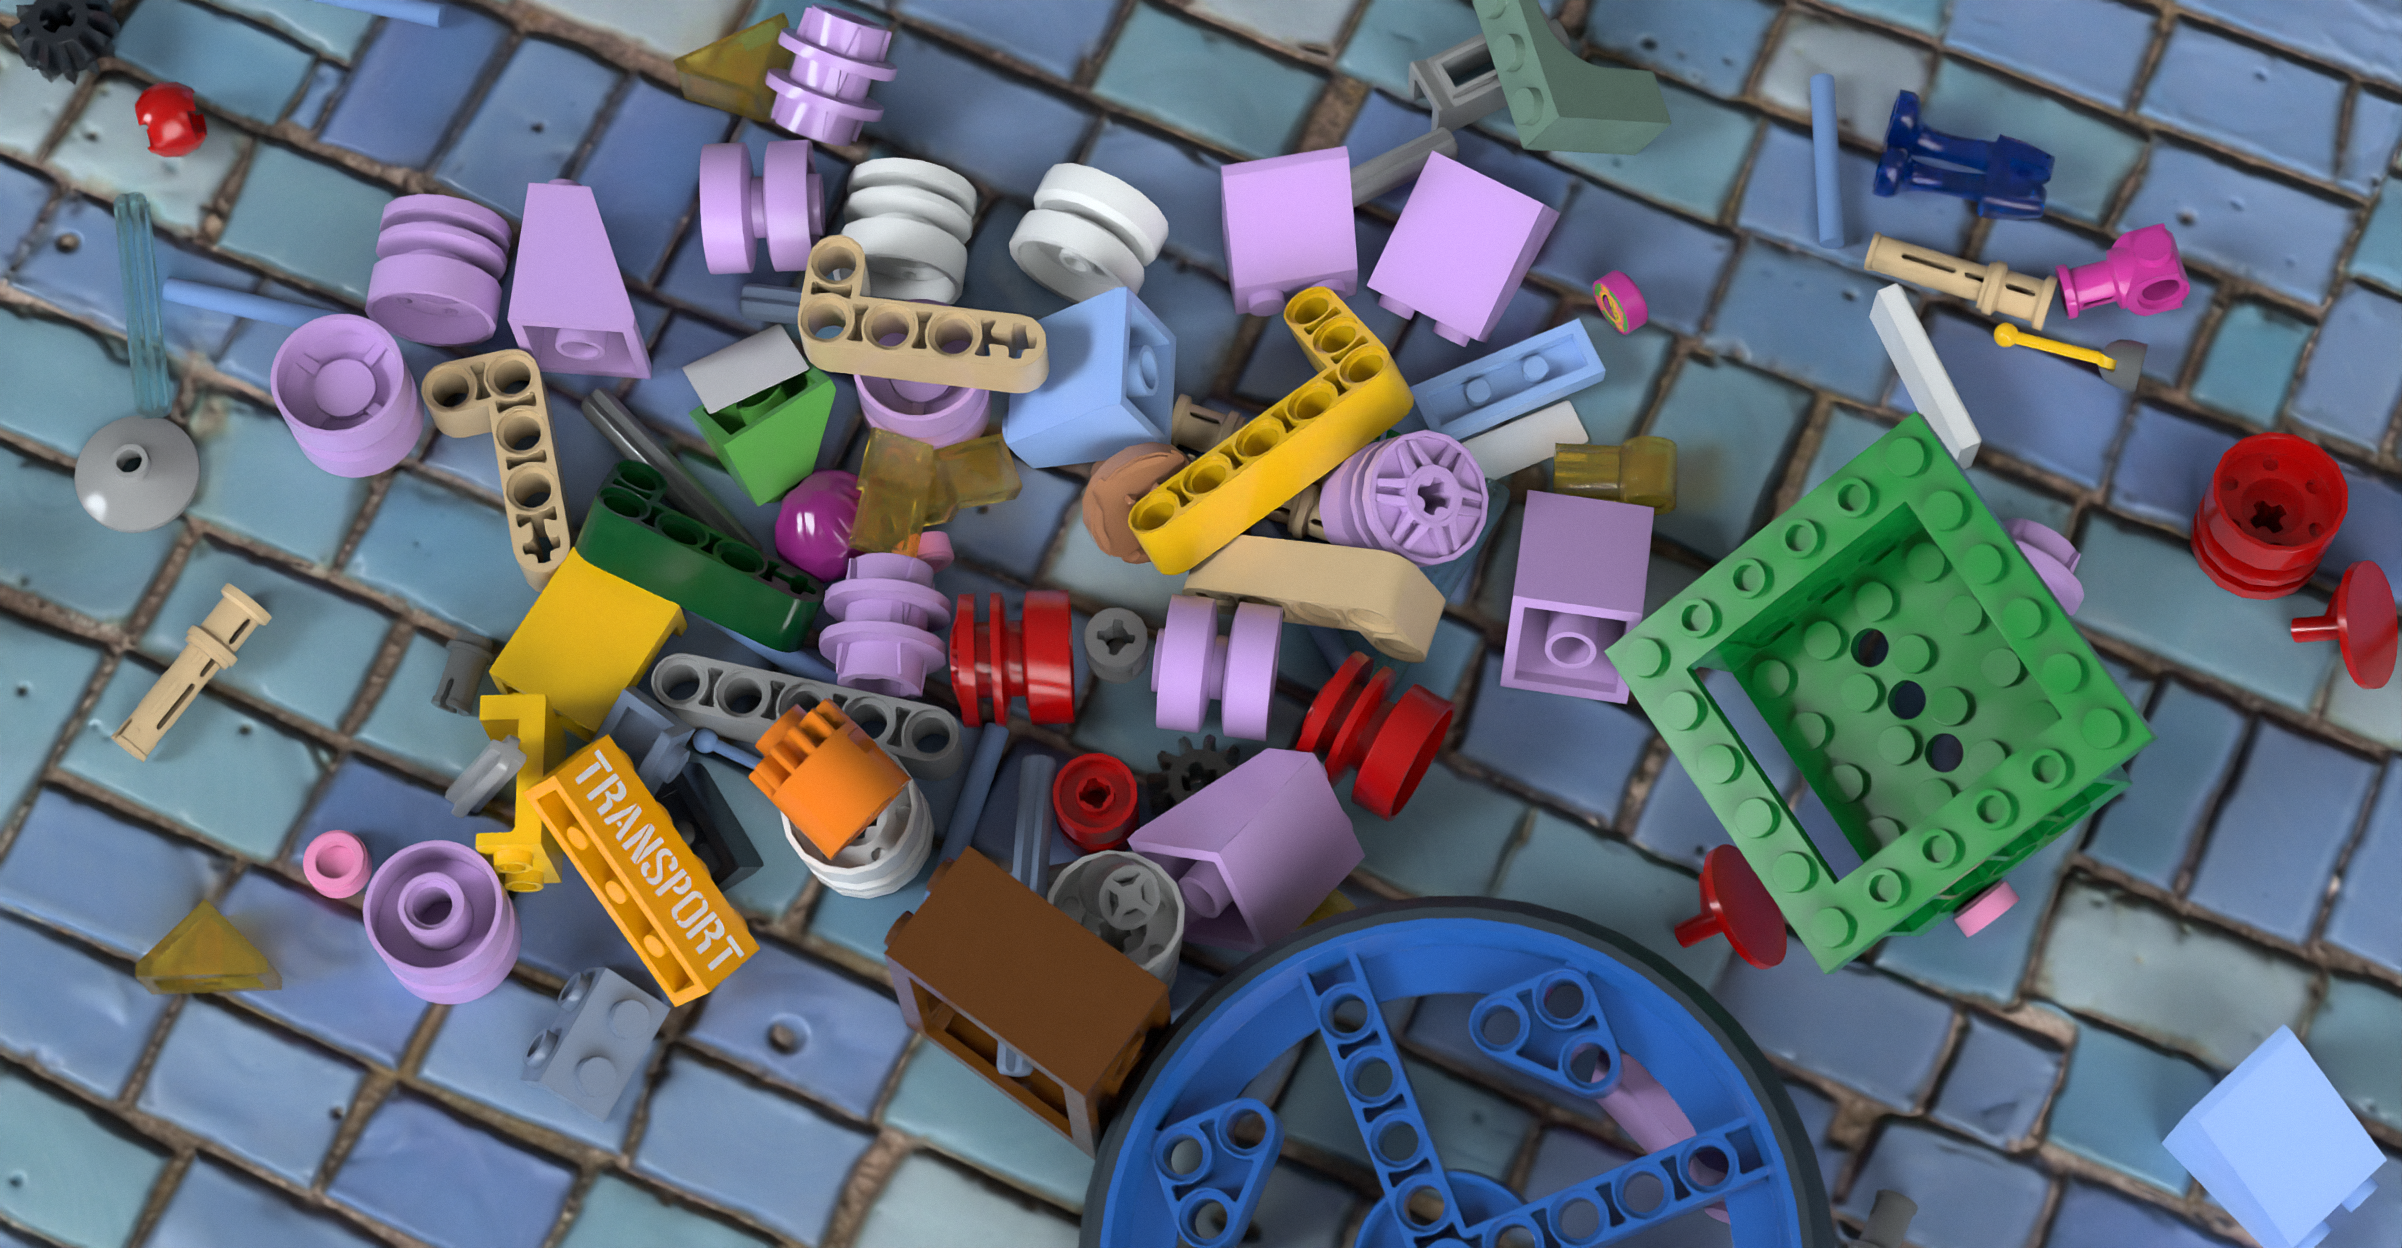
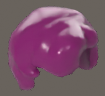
[775,467,889,583]

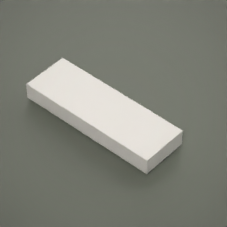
[1869,283,1982,470]

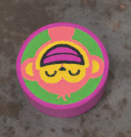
[1593,270,1648,335]

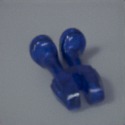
[1872,89,2055,220]

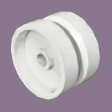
[1009,163,1169,304]

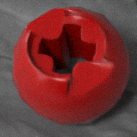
[135,82,208,158]

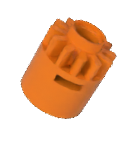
[748,698,912,860]

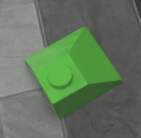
[688,355,837,507]

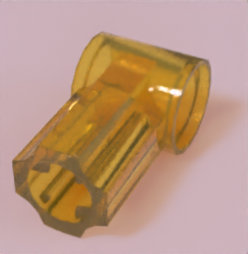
[1552,436,1678,516]

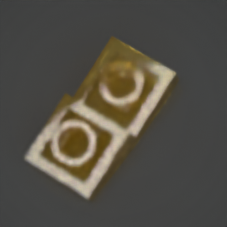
[848,427,934,558]
[875,433,1023,532]

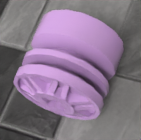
[365,194,512,347]
[1319,430,1489,568]

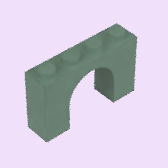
[1472,0,1672,155]

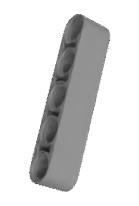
[651,653,964,781]

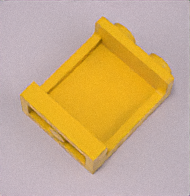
[488,547,688,744]
[475,693,567,892]

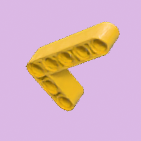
[1128,286,1414,575]

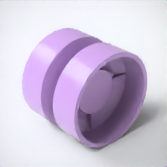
[700,140,826,275]
[853,299,992,463]
[270,314,424,478]
[1151,594,1283,741]
[363,840,522,1004]

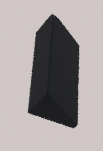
[654,762,764,893]

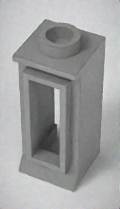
[1408,4,1571,132]

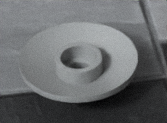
[74,415,201,533]

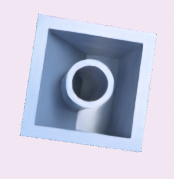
[1002,286,1177,469]
[2161,1024,2387,1248]

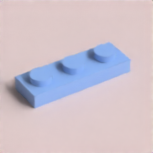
[1409,318,1606,441]

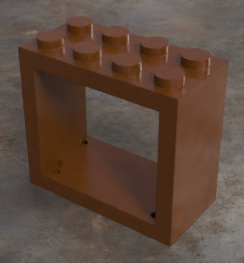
[884,845,1172,1161]

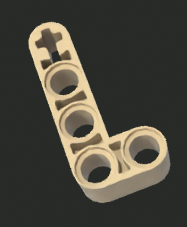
[798,235,1050,393]
[421,349,576,593]
[1182,535,1446,663]

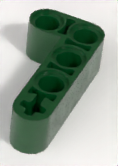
[575,459,825,653]

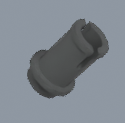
[431,631,496,716]
[1847,1189,1918,1248]

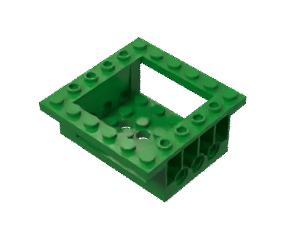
[1604,411,2158,974]

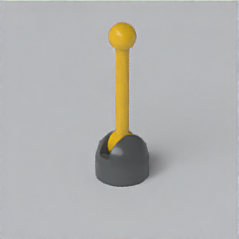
[1994,323,2148,392]

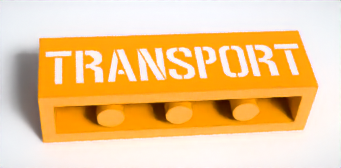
[522,734,761,1007]

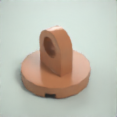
[1082,442,1193,564]

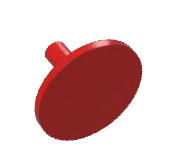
[2291,560,2398,690]
[1674,844,1787,970]

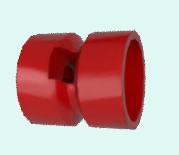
[1053,753,1140,857]

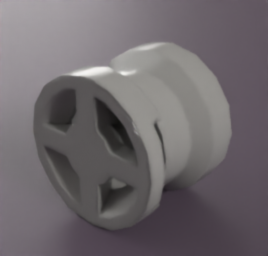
[1084,607,1149,684]
[1079,854,1160,930]

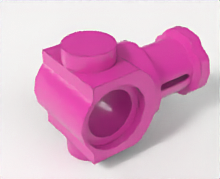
[2055,223,2190,319]

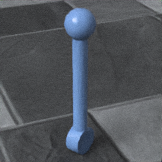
[693,728,762,770]

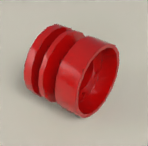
[2190,432,2348,600]
[950,589,1075,728]
[1295,651,1456,822]

